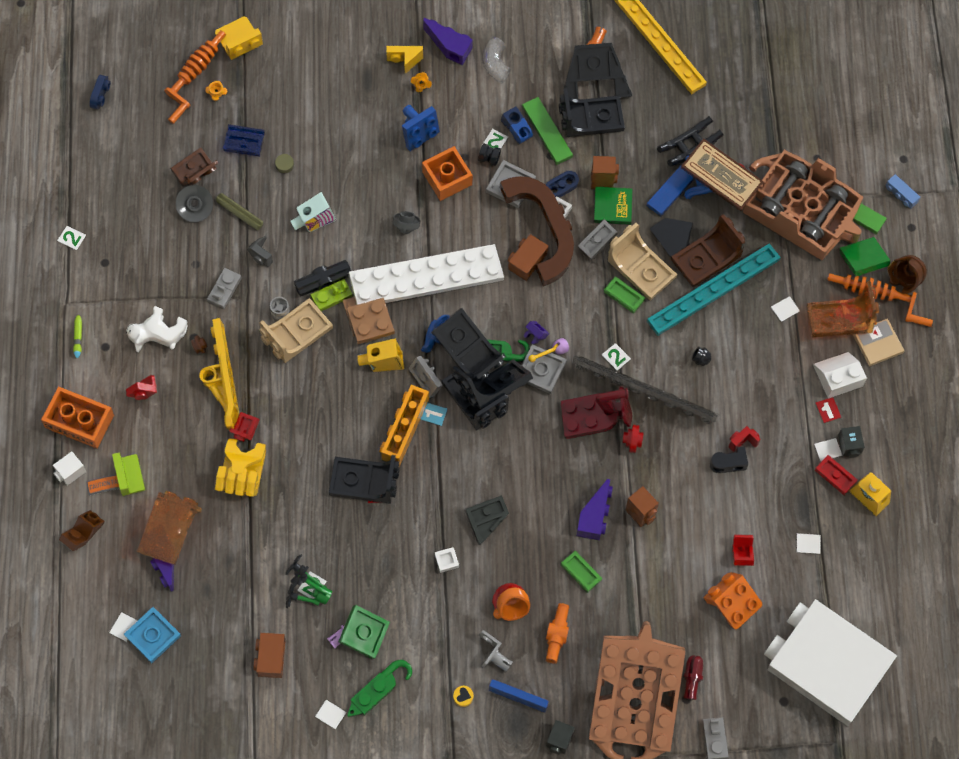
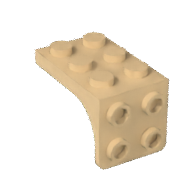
[608,223,677,301]
[259,298,333,363]

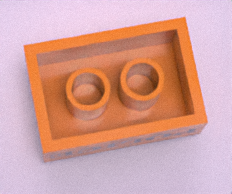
[41,386,114,449]

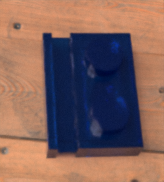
[223,124,265,157]

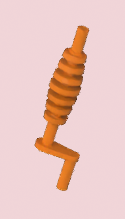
[164,30,226,124]
[827,273,933,327]

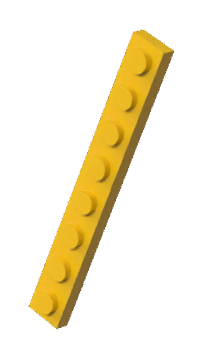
[614,0,707,95]

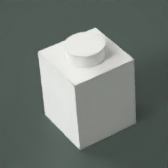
[53,451,86,486]

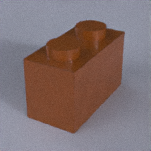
[591,156,619,189]
[507,234,549,281]
[625,486,659,527]
[254,633,286,678]

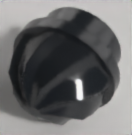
[692,347,711,366]

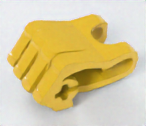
[215,438,266,497]

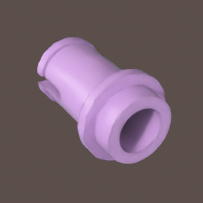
[327,625,344,648]

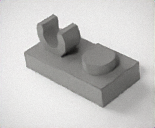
[578,219,618,260]
[207,268,242,309]
[408,356,443,398]
[702,717,728,759]

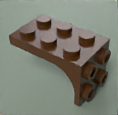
[671,214,745,288]

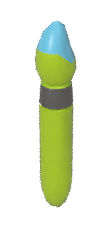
[73,315,82,358]

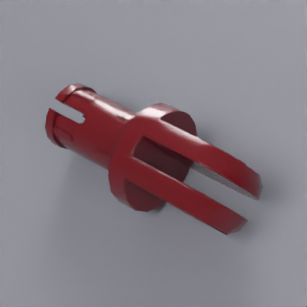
[683,655,703,700]

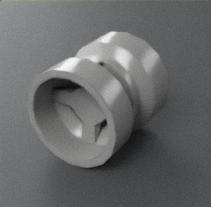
[270,297,290,321]

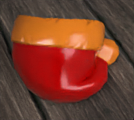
[492,583,530,621]

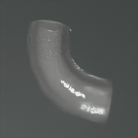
[483,36,511,84]

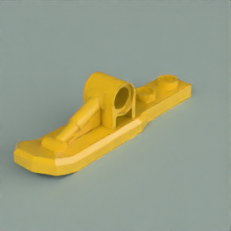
[199,318,239,431]

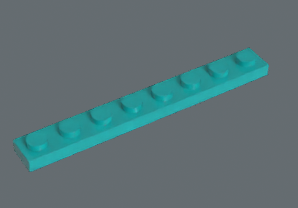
[647,243,781,336]

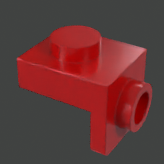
[126,375,157,400]
[229,412,260,442]
[729,426,761,452]
[732,535,754,566]

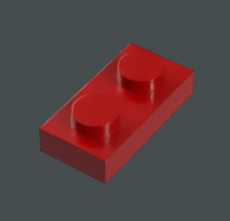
[814,455,858,495]

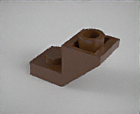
[59,510,105,552]

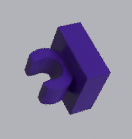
[524,321,550,344]

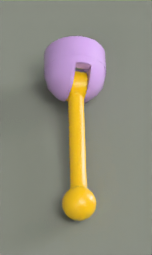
[528,338,569,362]

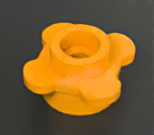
[411,72,432,92]
[206,81,227,101]

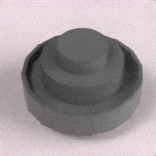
[393,211,421,234]

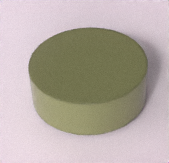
[275,154,294,173]

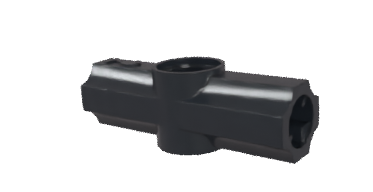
[294,260,351,297]

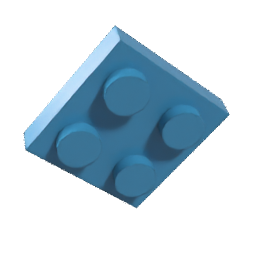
[124,607,181,664]

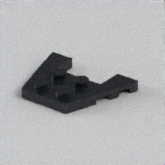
[564,43,632,99]

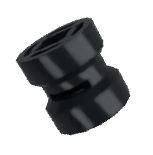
[478,143,501,166]

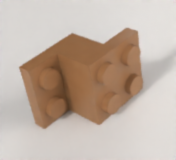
[342,297,395,344]

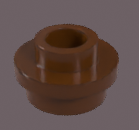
[191,335,208,354]

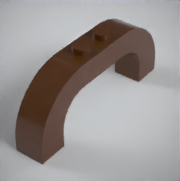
[499,176,574,287]

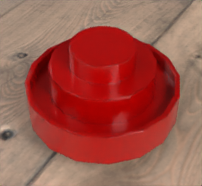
[622,425,643,453]

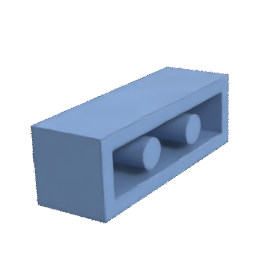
[886,174,920,209]

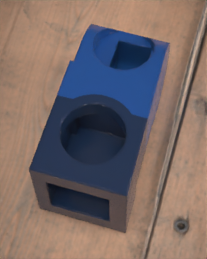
[501,106,533,144]

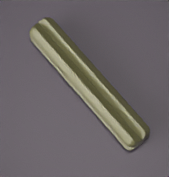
[216,193,263,230]

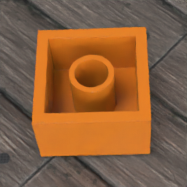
[422,146,473,201]

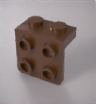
[170,147,218,187]

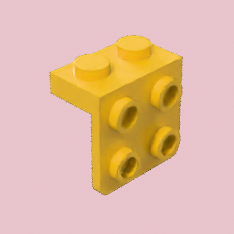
[215,17,263,60]

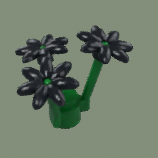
[286,554,332,608]

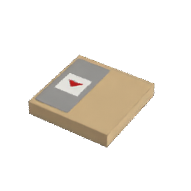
[853,318,904,367]

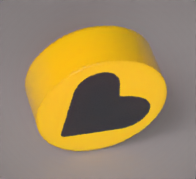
[453,686,474,707]

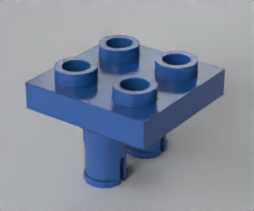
[402,105,440,151]

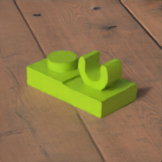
[310,279,353,312]

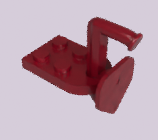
[561,387,633,439]

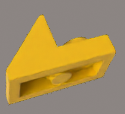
[386,46,423,73]

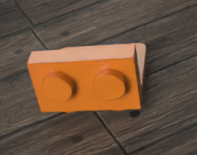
[703,572,762,629]

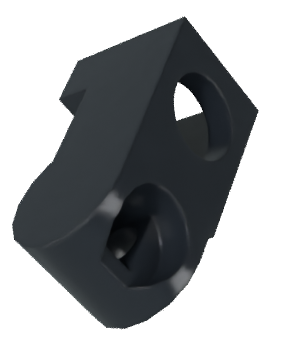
[710,446,748,473]

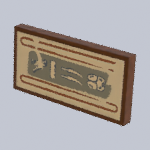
[681,138,764,211]

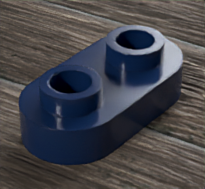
[90,75,111,109]
[546,171,579,198]

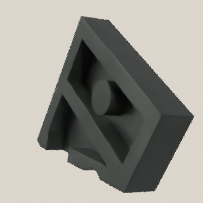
[465,495,509,545]

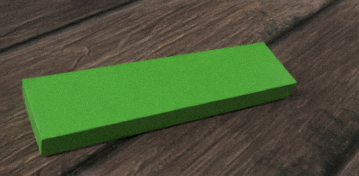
[522,97,573,165]

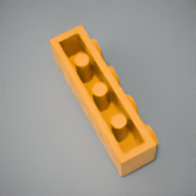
[379,385,429,467]

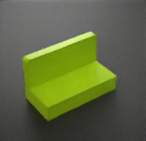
[112,452,145,496]

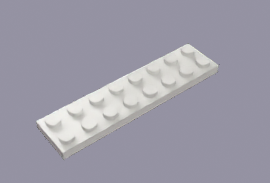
[349,244,504,305]

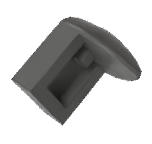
[247,236,273,267]

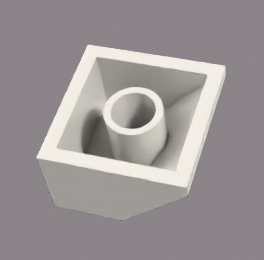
[813,352,867,398]

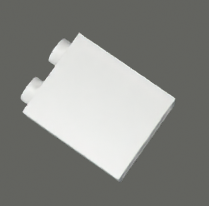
[764,599,897,726]

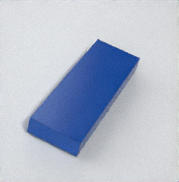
[646,165,695,217]
[489,679,549,712]

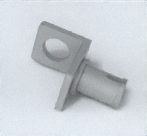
[479,630,513,672]

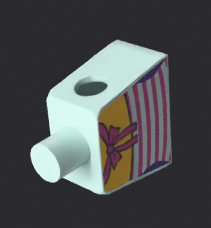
[290,192,336,232]

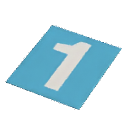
[421,403,447,426]

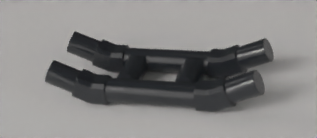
[657,116,724,167]

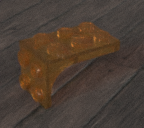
[807,281,879,338]
[137,491,202,565]

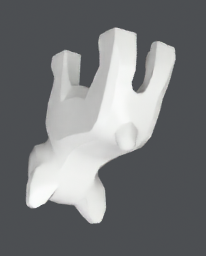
[126,306,188,352]

